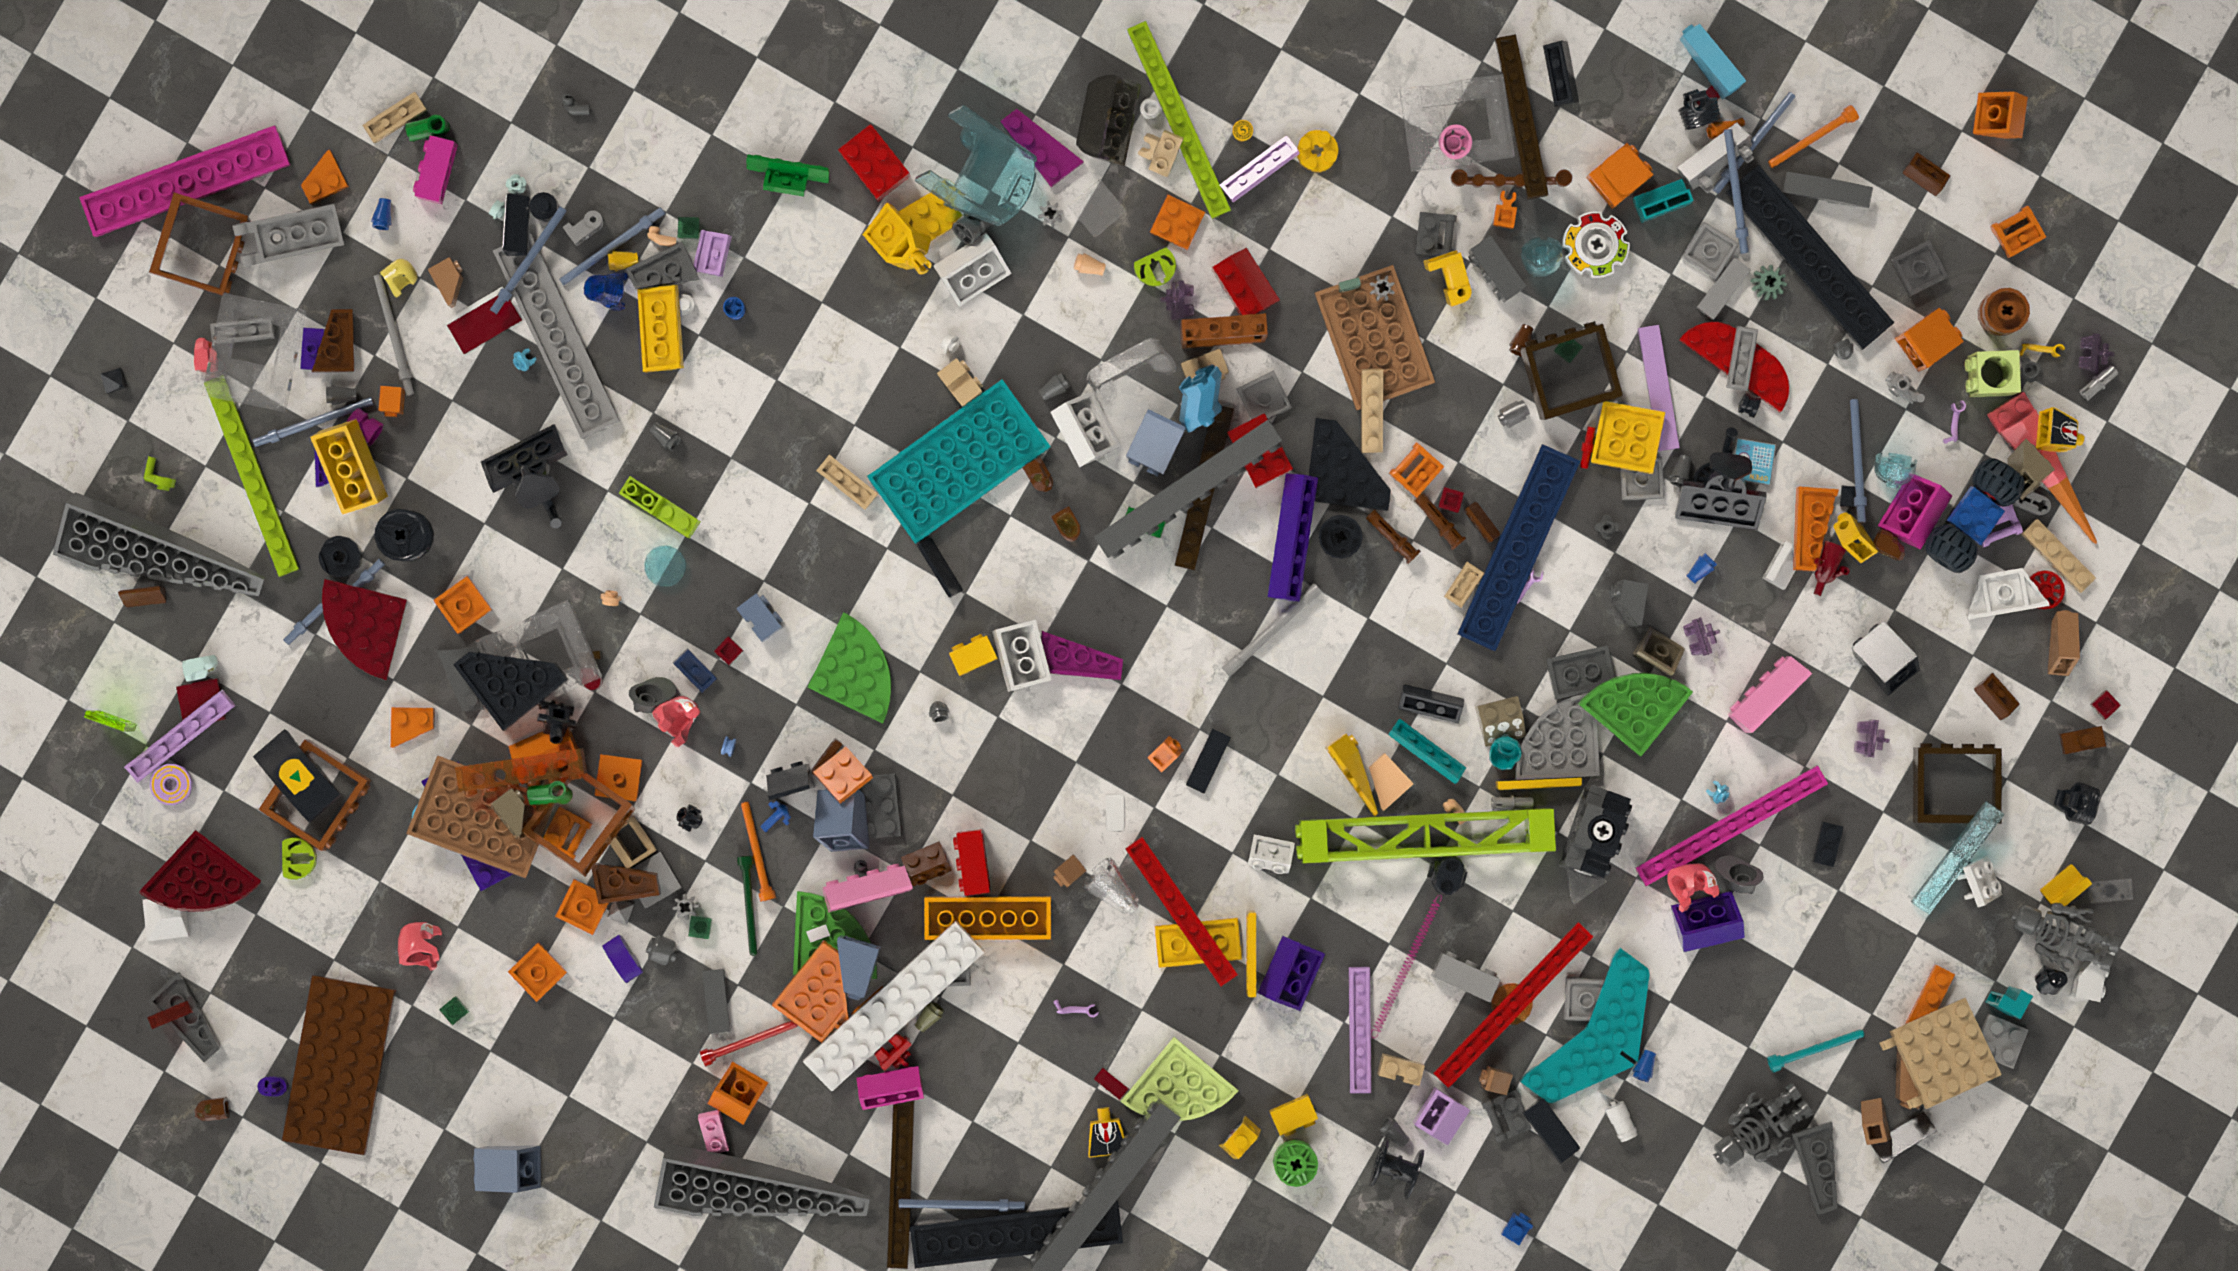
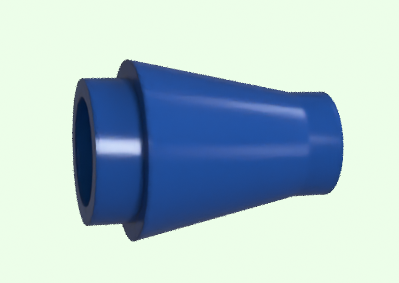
[371,198,392,230]
[1686,553,1717,584]
[1633,1050,1656,1082]

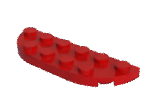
[1679,322,1789,413]

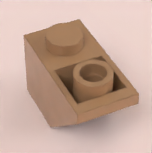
[1053,854,1087,887]
[1479,1066,1513,1095]
[1861,1098,1891,1145]

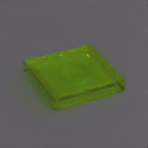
[84,710,137,732]

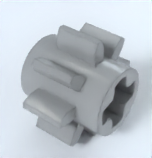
[1038,201,1063,228]
[1369,276,1395,301]
[672,894,700,920]

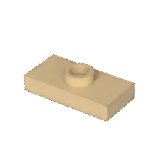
[1444,562,1484,608]

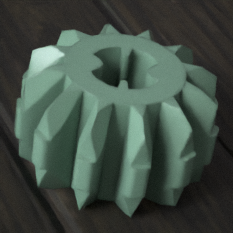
[1750,265,1787,300]

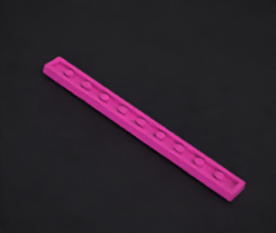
[1635,766,1828,886]

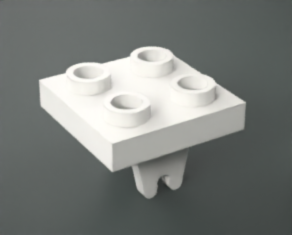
[1956,855,2002,907]

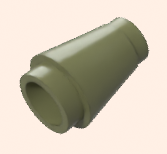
[914,1001,944,1032]

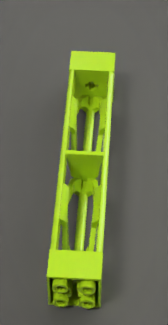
[1295,808,1556,863]

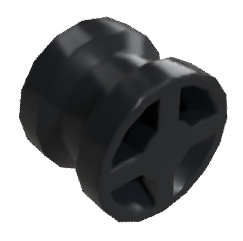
[1738,393,1761,418]

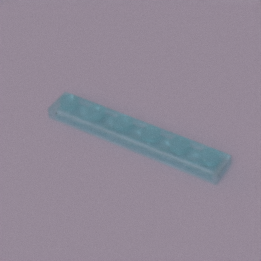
[1911,801,2005,914]

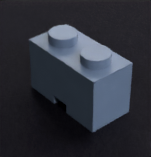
[736,593,783,642]

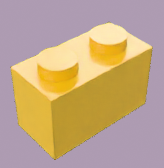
[949,634,998,676]
[1269,1094,1318,1137]

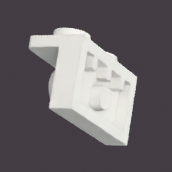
[1248,834,1295,874]

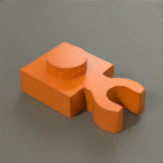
[1493,191,1517,229]

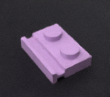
[693,230,732,277]

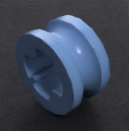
[721,736,736,757]

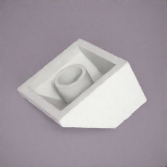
[143,899,190,941]

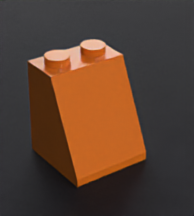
[1894,307,1964,372]

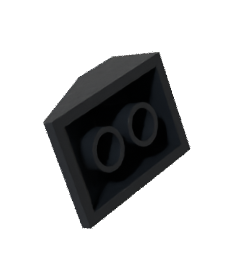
[766,761,815,800]

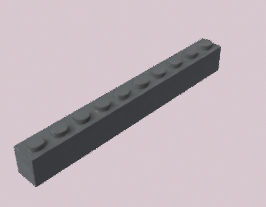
[1094,420,1283,559]
[1030,1098,1181,1271]

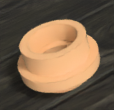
[600,590,622,606]

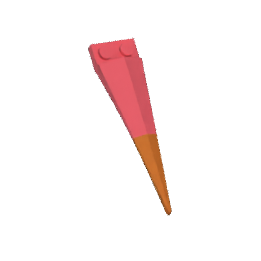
[1987,392,2097,544]

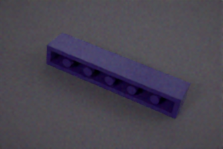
[1268,473,1318,602]

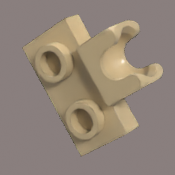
[1138,130,1184,177]

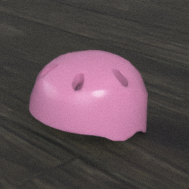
[1438,125,1472,159]

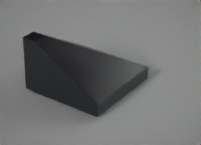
[101,368,127,394]
[1840,485,1856,508]

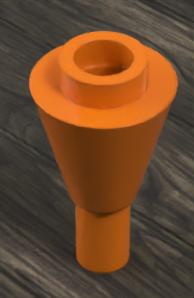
[1706,118,1745,140]

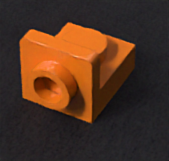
[1147,736,1184,772]

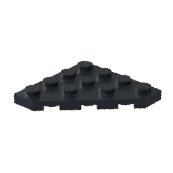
[1308,418,1391,511]
[453,651,569,731]

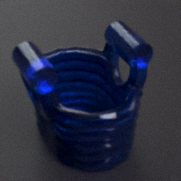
[583,272,628,311]

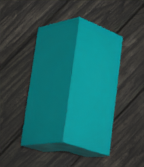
[1632,179,1694,223]
[1985,986,2033,1019]

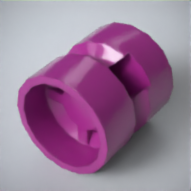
[347,408,384,446]

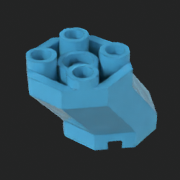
[1179,364,1222,433]

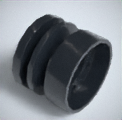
[1319,515,1363,559]

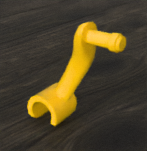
[2019,343,2065,357]

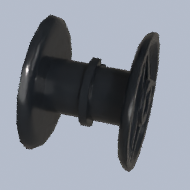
[374,509,434,562]
[1369,1137,1424,1199]

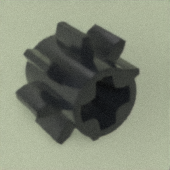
[676,804,703,832]

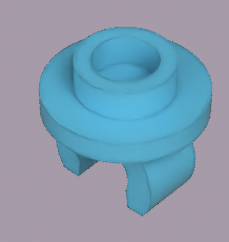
[513,349,536,371]
[1706,781,1730,804]

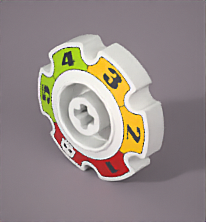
[1562,211,1630,279]

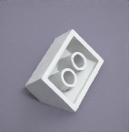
[934,233,1012,307]
[1051,391,1121,467]
[992,619,1051,692]

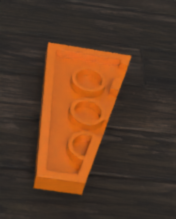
[1793,486,1839,572]

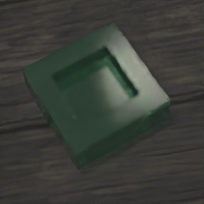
[677,217,700,239]
[1553,339,1583,364]
[688,915,713,939]
[439,996,470,1026]

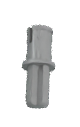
[2079,365,2118,401]
[1491,795,1534,810]

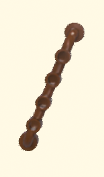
[1450,169,1573,188]

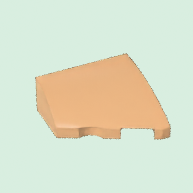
[1369,753,1413,811]

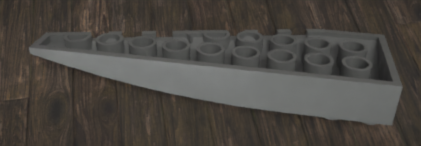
[53,492,265,596]
[654,1143,870,1216]

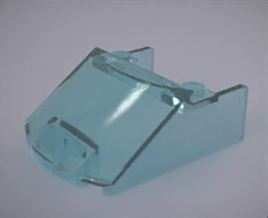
[914,105,1037,226]

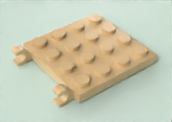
[1879,997,2002,1109]

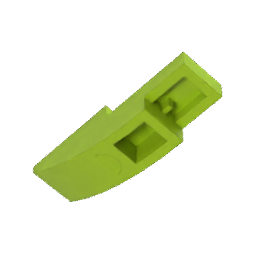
[619,476,701,539]

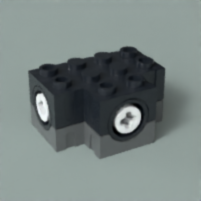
[1558,784,1632,880]

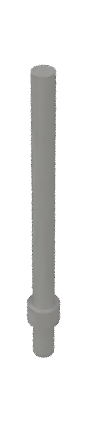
[373,274,414,396]

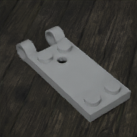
[232,204,344,267]

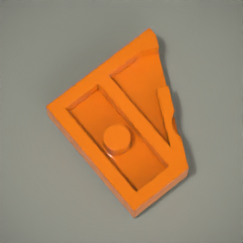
[301,150,349,205]
[390,707,435,748]

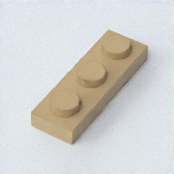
[362,92,427,144]
[816,455,878,510]

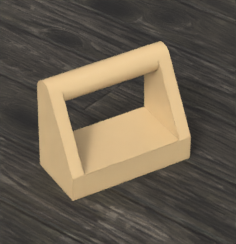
[610,815,657,868]

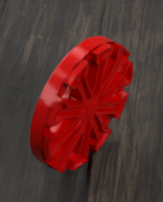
[2029,570,2065,610]

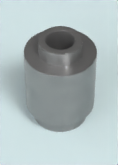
[1497,400,1530,428]

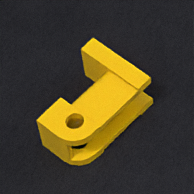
[1423,250,1472,307]

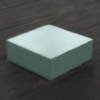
[1338,277,1361,293]

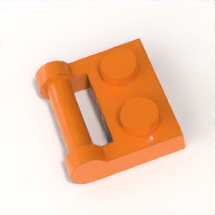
[1990,206,2046,258]
[1388,442,1444,498]
[543,806,593,859]

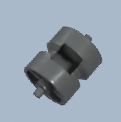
[952,205,992,244]

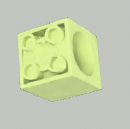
[1965,350,2021,397]

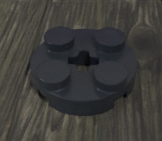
[319,536,362,578]

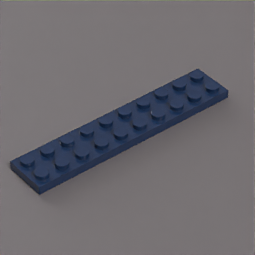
[1457,444,1580,651]

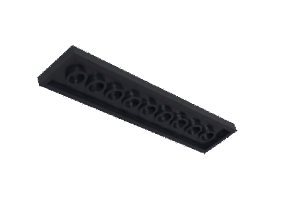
[1726,165,1895,350]
[910,1201,1123,1269]

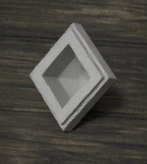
[607,900,634,924]

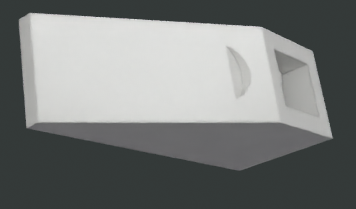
[2070,943,2113,1002]

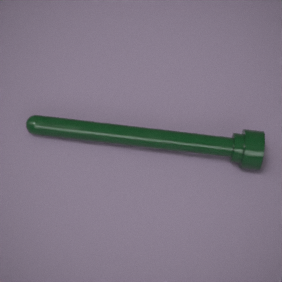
[737,855,757,956]

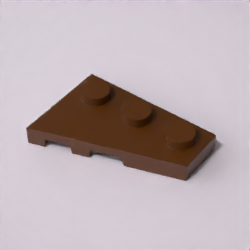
[311,309,354,373]
[592,863,661,904]

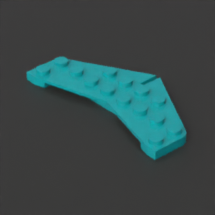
[1520,947,1650,1103]

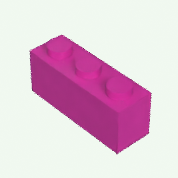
[413,135,458,205]
[857,1066,924,1110]

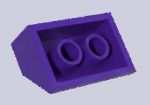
[1671,891,1745,952]
[1258,935,1325,1011]

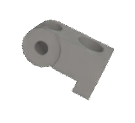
[563,210,604,246]

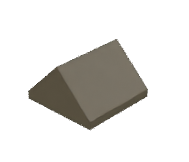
[1633,627,1685,676]

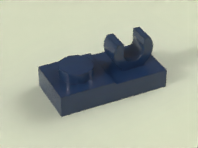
[673,648,717,693]

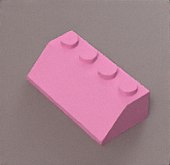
[1728,656,1812,733]
[822,863,913,913]

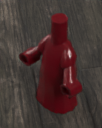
[1813,540,1850,596]

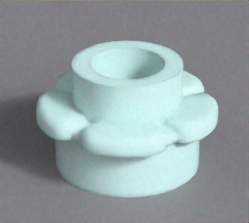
[506,174,527,194]
[489,200,505,220]

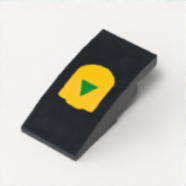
[253,729,341,823]

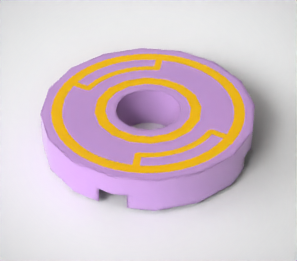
[150,764,193,805]

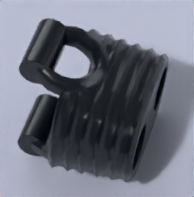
[1678,89,1721,130]
[2053,782,2101,825]
[1427,856,1468,895]

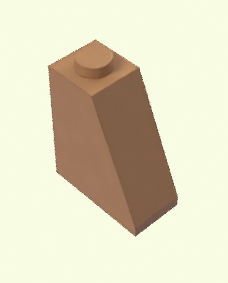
[2048,610,2080,676]
[1895,1049,1921,1110]

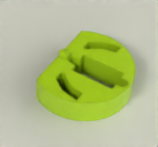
[1134,248,1176,287]
[282,837,317,880]

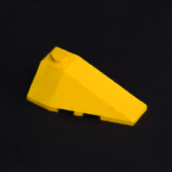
[1325,733,1378,816]

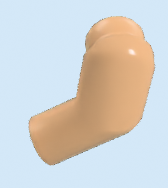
[647,226,676,247]
[1443,799,1466,825]

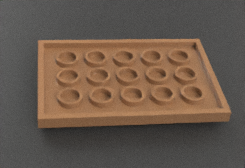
[1314,265,1435,411]
[406,755,555,879]

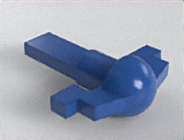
[760,801,791,832]

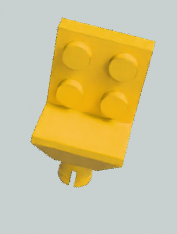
[862,203,932,274]

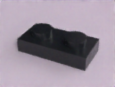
[1812,822,1843,867]

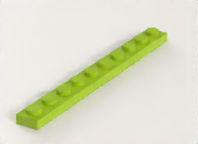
[1127,21,1231,219]
[204,375,300,577]

